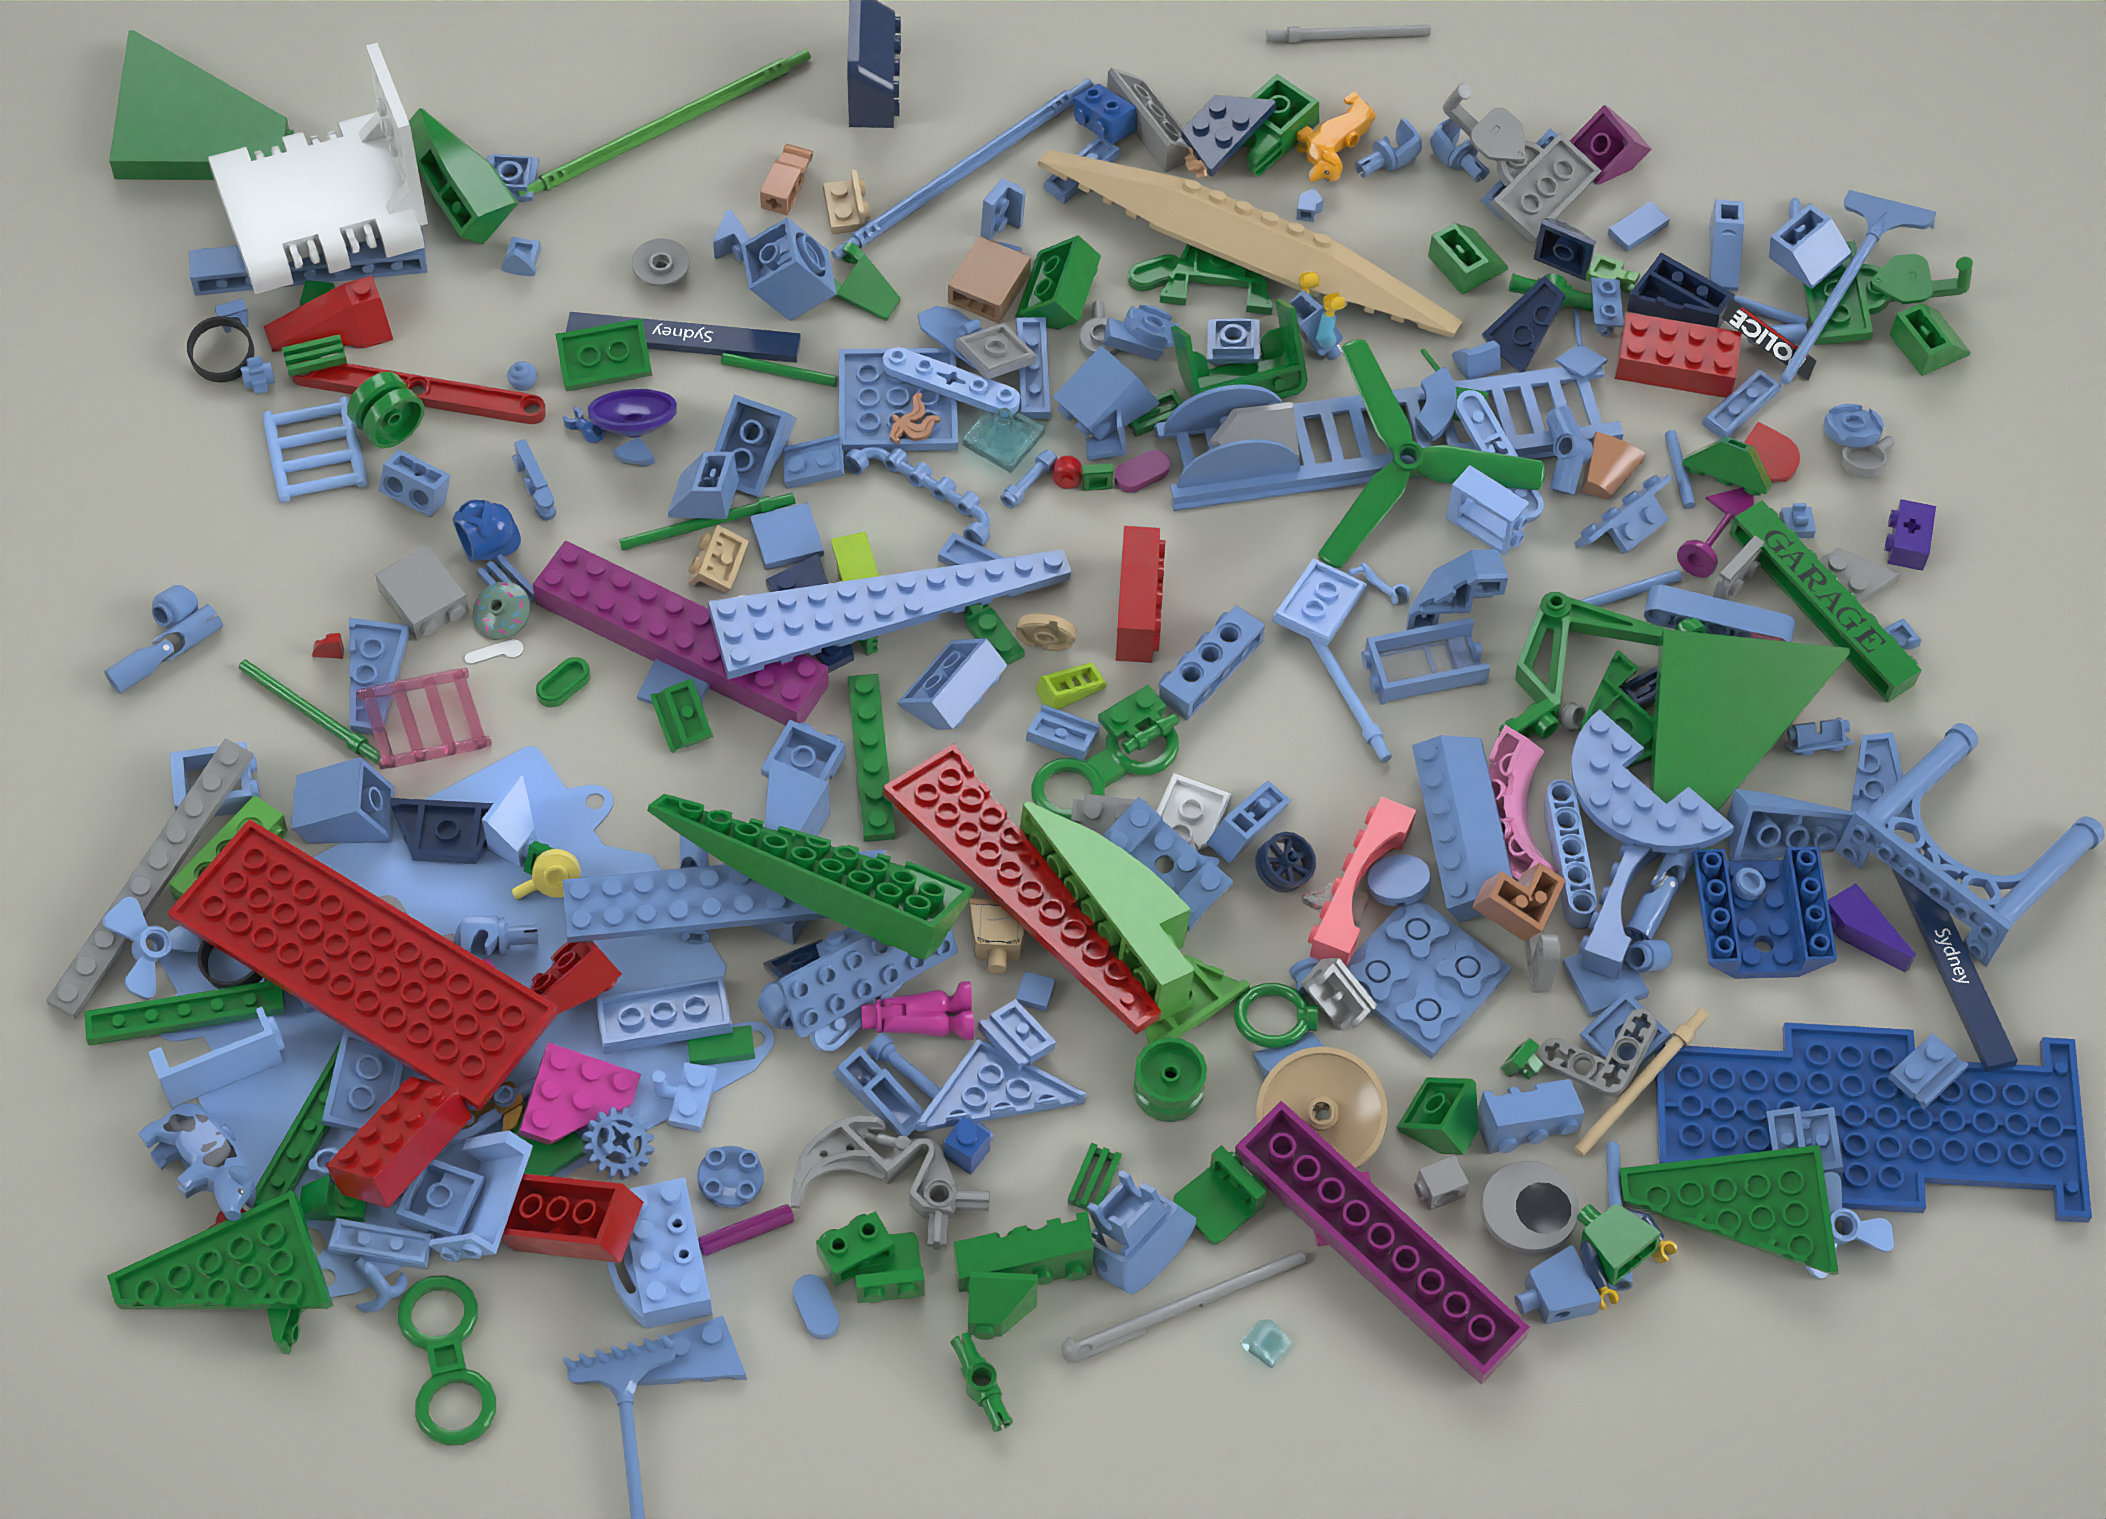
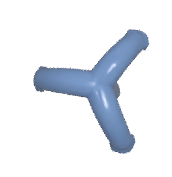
[351,1256,408,1313]

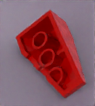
[263,275,393,352]
[531,941,622,1014]

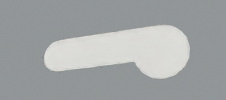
[465,639,524,664]

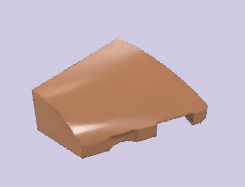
[1581,431,1646,500]

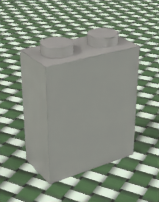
[375,545,469,641]

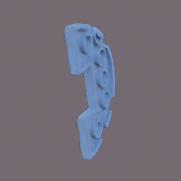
[1571,710,1734,853]

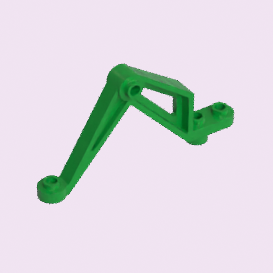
[1498,592,1706,739]

